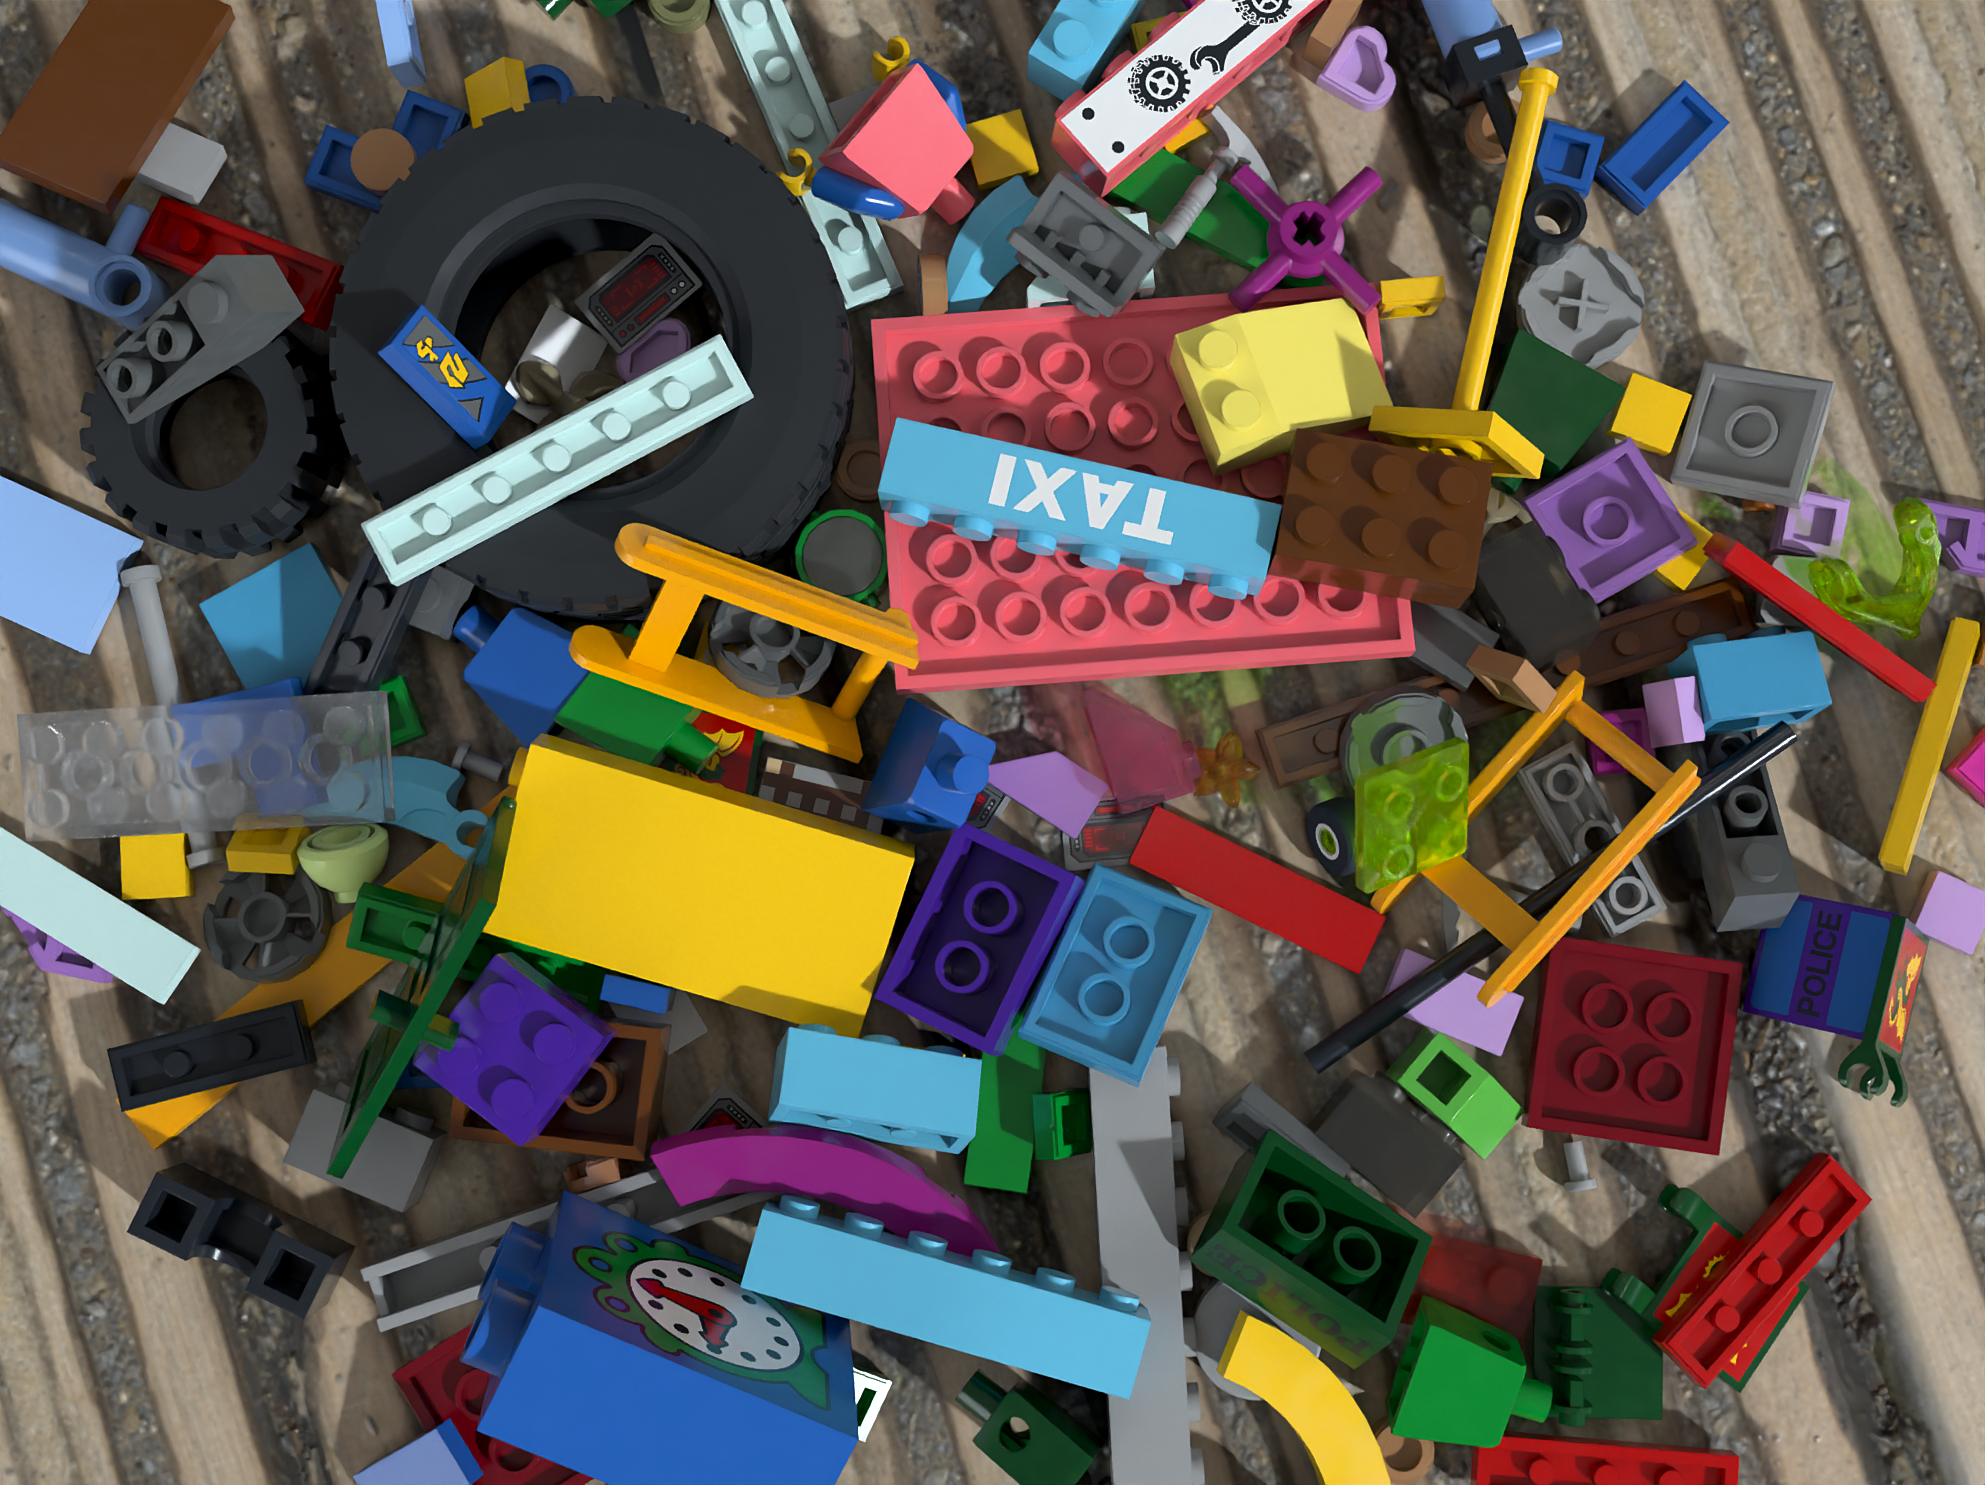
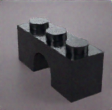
[127,1162,356,1319]

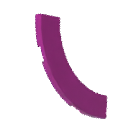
[650,1123,1000,1258]

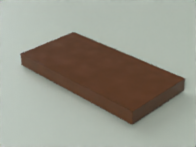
[0,0,236,216]

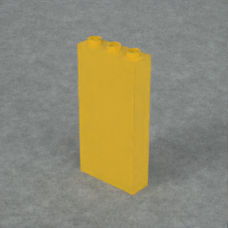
[482,733,915,1039]

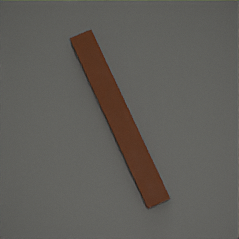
[1255,575,1757,791]

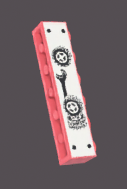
[1050,0,1332,198]

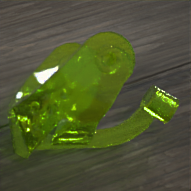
[1807,497,1942,641]

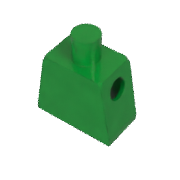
[553,623,719,776]
[1385,1295,1553,1448]

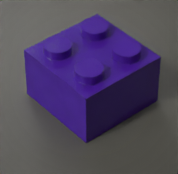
[413,952,617,1147]

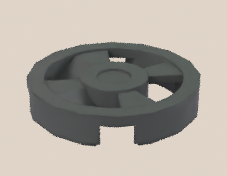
[707,599,837,698]
[203,863,333,985]

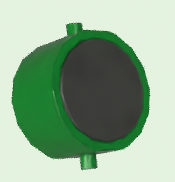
[795,509,889,609]

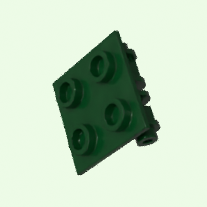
[1532,1285,1663,1427]

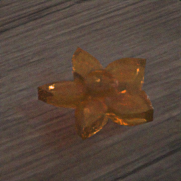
[1192,731,1261,809]

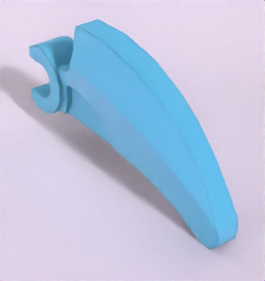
[946,174,1083,314]
[302,756,490,861]

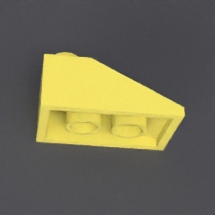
[1170,297,1394,477]

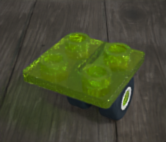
[1307,737,1469,893]

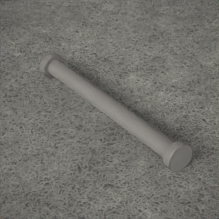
[120,565,227,869]

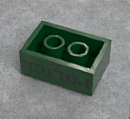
[1189,1129,1434,1369]

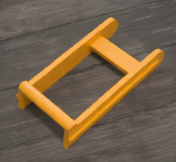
[568,523,920,764]
[1370,670,1701,1008]

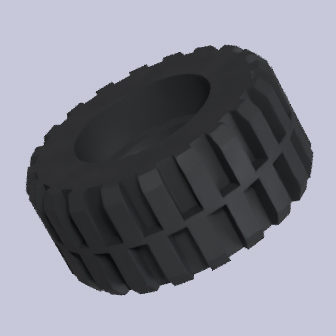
[79,315,349,559]

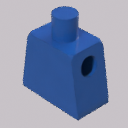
[452,605,591,748]
[860,698,996,834]

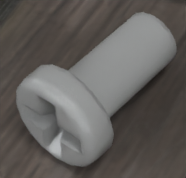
[451,741,505,782]
[1563,1141,1598,1192]

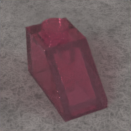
[1080,688,1202,817]

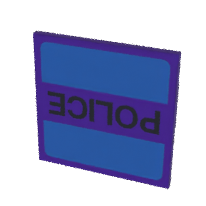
[1742,894,1901,1040]

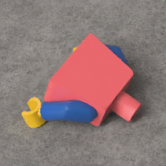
[776,36,975,225]

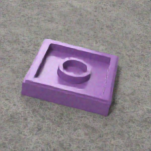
[1519,437,1699,611]

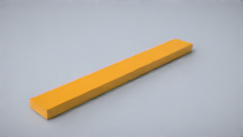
[115,785,518,1150]

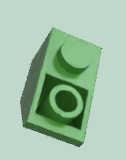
[1384,1026,1525,1160]

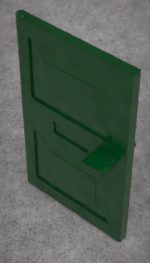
[326,796,517,1179]

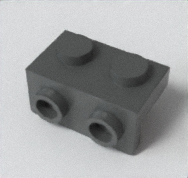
[1006,170,1166,318]

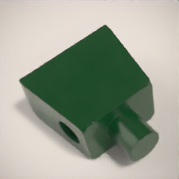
[1480,329,1626,495]
[955,1369,1105,1485]

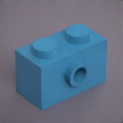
[1667,626,1832,736]

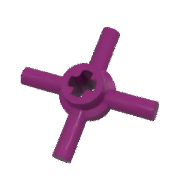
[1228,164,1382,315]

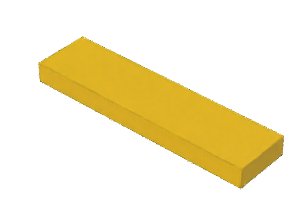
[1878,617,1980,876]

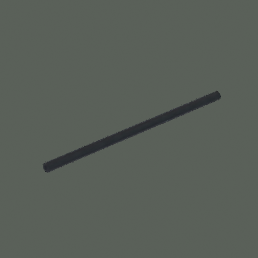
[1304,720,1797,1074]

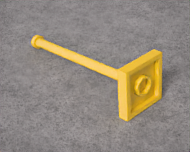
[1368,67,1559,479]

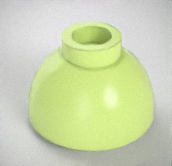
[297,822,389,903]

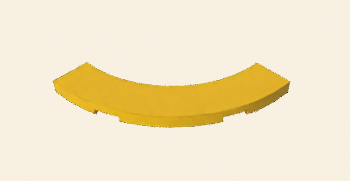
[1216,1309,1391,1485]

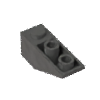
[96,255,305,424]
[1691,729,1801,932]

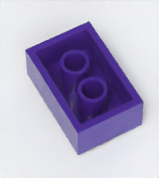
[874,822,1085,1056]

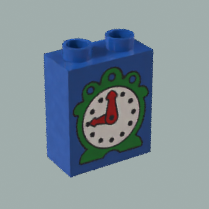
[460,1190,859,1485]

